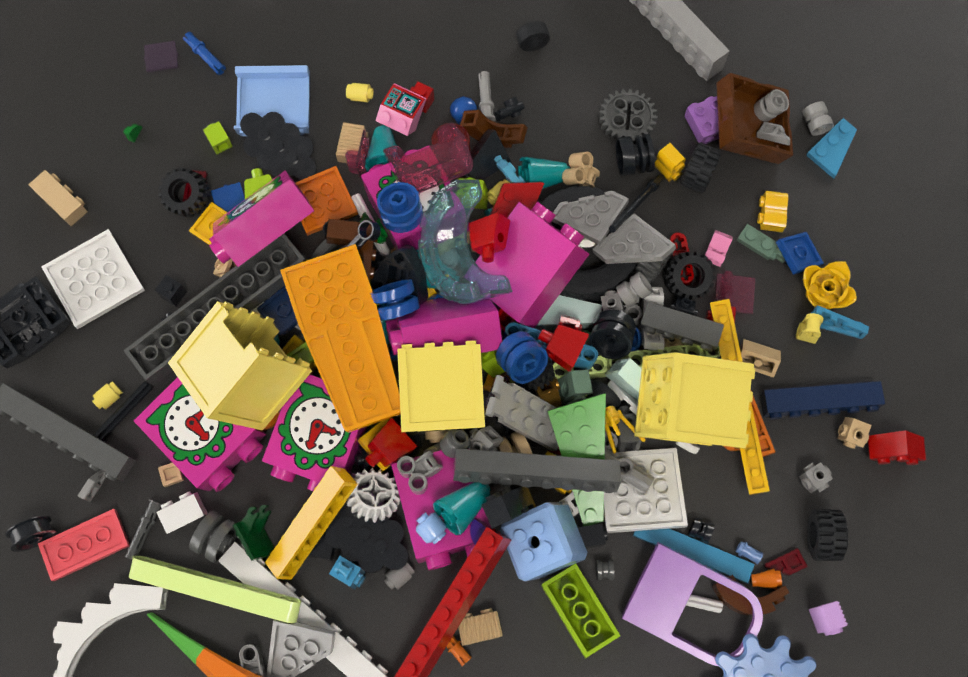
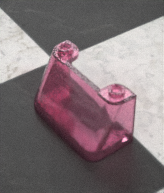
[383,122,473,193]

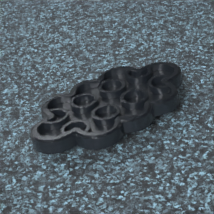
[240,112,317,180]
[325,502,408,573]

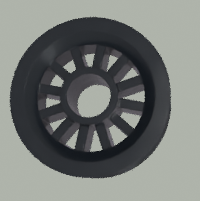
[5,516,57,552]

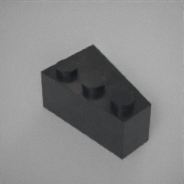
[482,486,536,528]

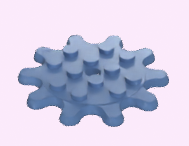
[715,634,816,677]

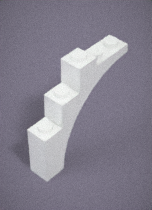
[53,583,169,677]

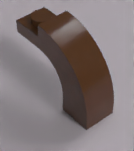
[460,110,528,148]
[711,575,789,616]

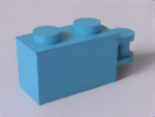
[329,556,366,590]

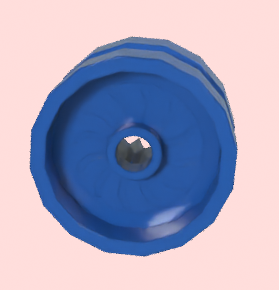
[377,182,424,233]
[370,279,420,320]
[496,331,548,384]

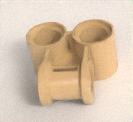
[562,152,600,188]

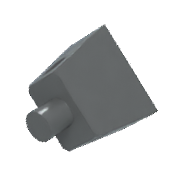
[615,406,641,452]

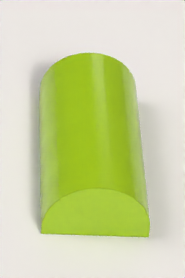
[541,564,620,658]

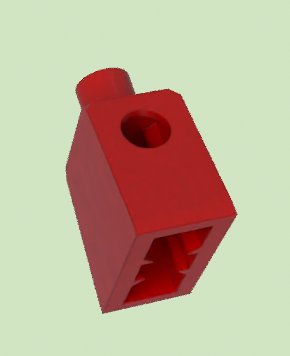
[469,212,510,263]
[538,325,589,372]
[366,418,417,467]

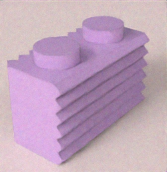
[809,601,848,636]

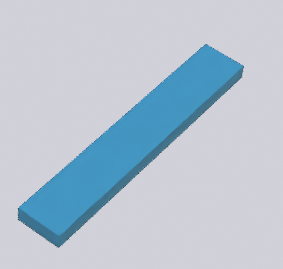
[633,529,755,584]

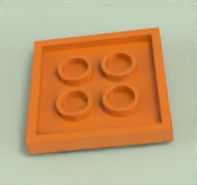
[296,166,358,236]

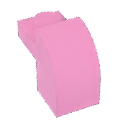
[705,230,733,267]

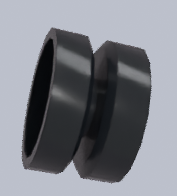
[589,309,636,359]

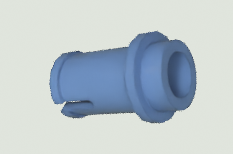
[735,541,763,564]

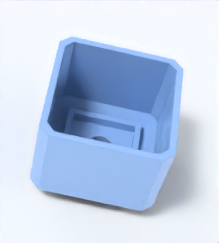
[500,502,588,581]

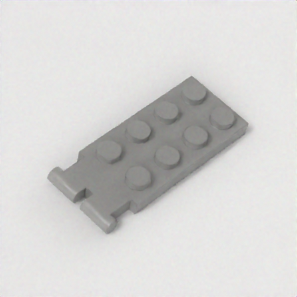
[485,375,558,451]

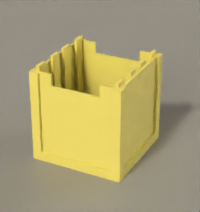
[168,301,312,430]
[397,341,485,432]
[634,352,755,448]

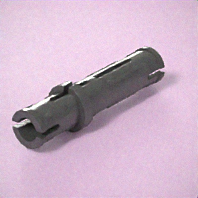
[124,500,162,560]

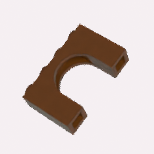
[326,219,377,289]

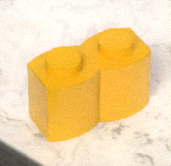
[655,143,686,182]
[757,191,788,232]

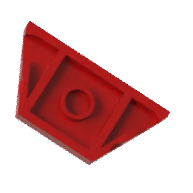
[490,182,544,218]

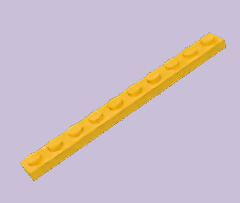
[710,299,770,495]

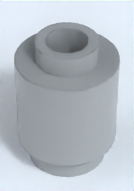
[384,563,415,590]

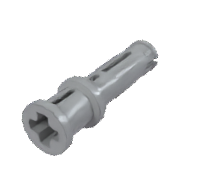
[478,71,496,122]

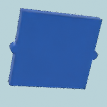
[211,182,245,213]

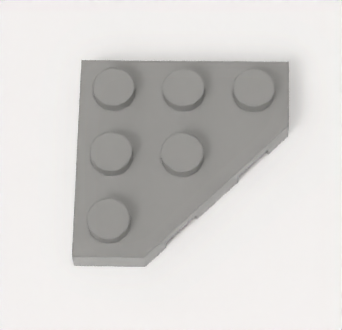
[552,191,629,245]
[593,214,676,264]
[266,619,336,677]

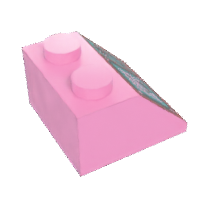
[376,83,426,136]

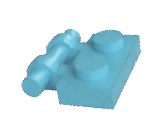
[494,155,526,183]

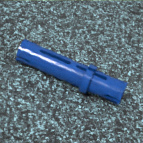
[183,32,226,75]

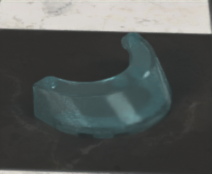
[418,179,512,304]

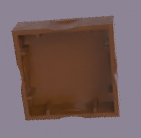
[716,73,793,164]

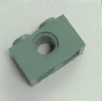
[558,370,593,405]

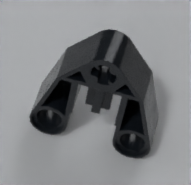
[370,245,428,305]

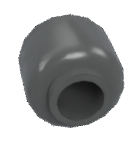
[440,429,470,458]

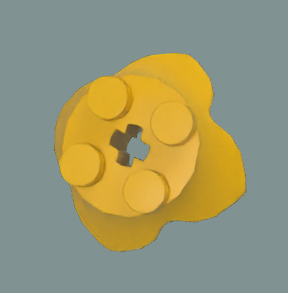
[803,261,857,310]

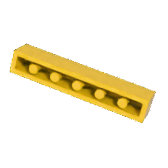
[265,466,358,580]

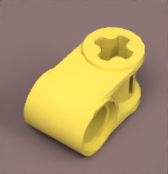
[796,313,824,344]

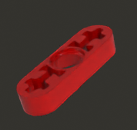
[670,233,694,286]

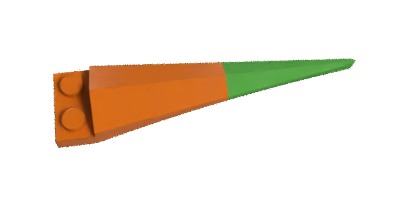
[147,612,261,677]

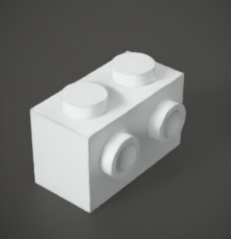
[156,491,207,534]

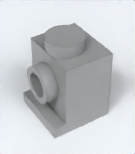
[601,291,624,312]

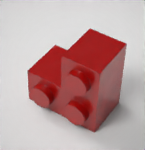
[868,430,926,465]

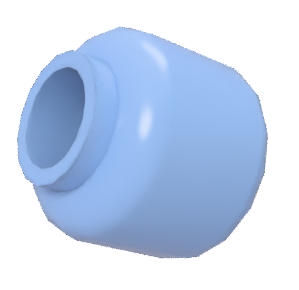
[416,512,446,544]

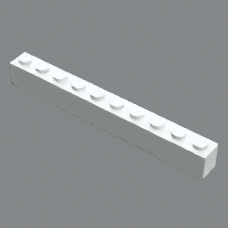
[218,542,389,677]

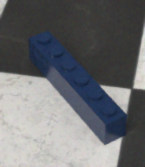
[760,381,885,420]

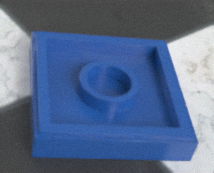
[776,232,824,275]

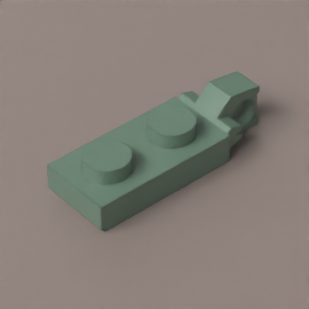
[737,224,785,263]

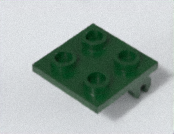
[232,505,274,561]

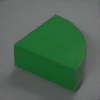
[123,123,143,142]

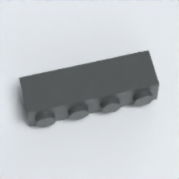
[641,302,724,352]

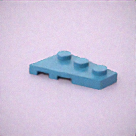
[806,118,857,179]
[811,305,869,339]

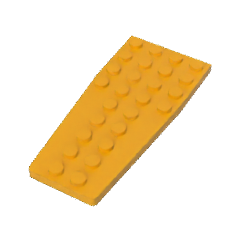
[280,244,401,432]

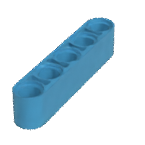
[502,323,598,370]

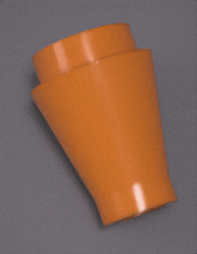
[751,569,782,589]

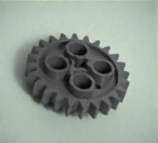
[598,88,658,144]

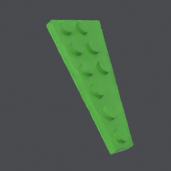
[548,393,606,526]

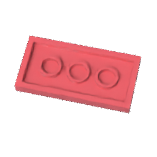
[38,509,130,581]

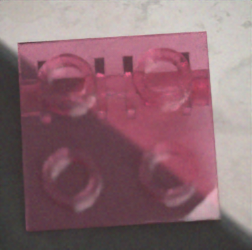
[345,130,369,180]
[715,271,755,314]

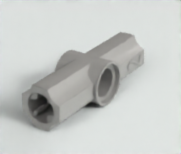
[605,448,655,493]

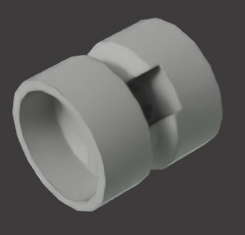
[754,89,789,122]
[802,101,834,136]
[616,272,653,307]

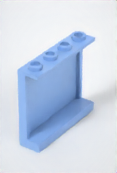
[234,65,310,137]

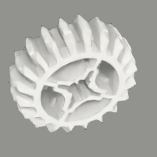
[347,468,400,523]

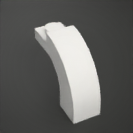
[641,287,665,351]

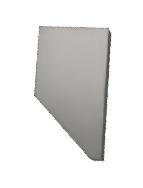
[757,122,790,145]
[78,469,106,502]

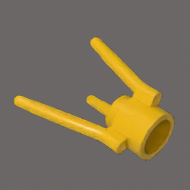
[605,406,646,454]

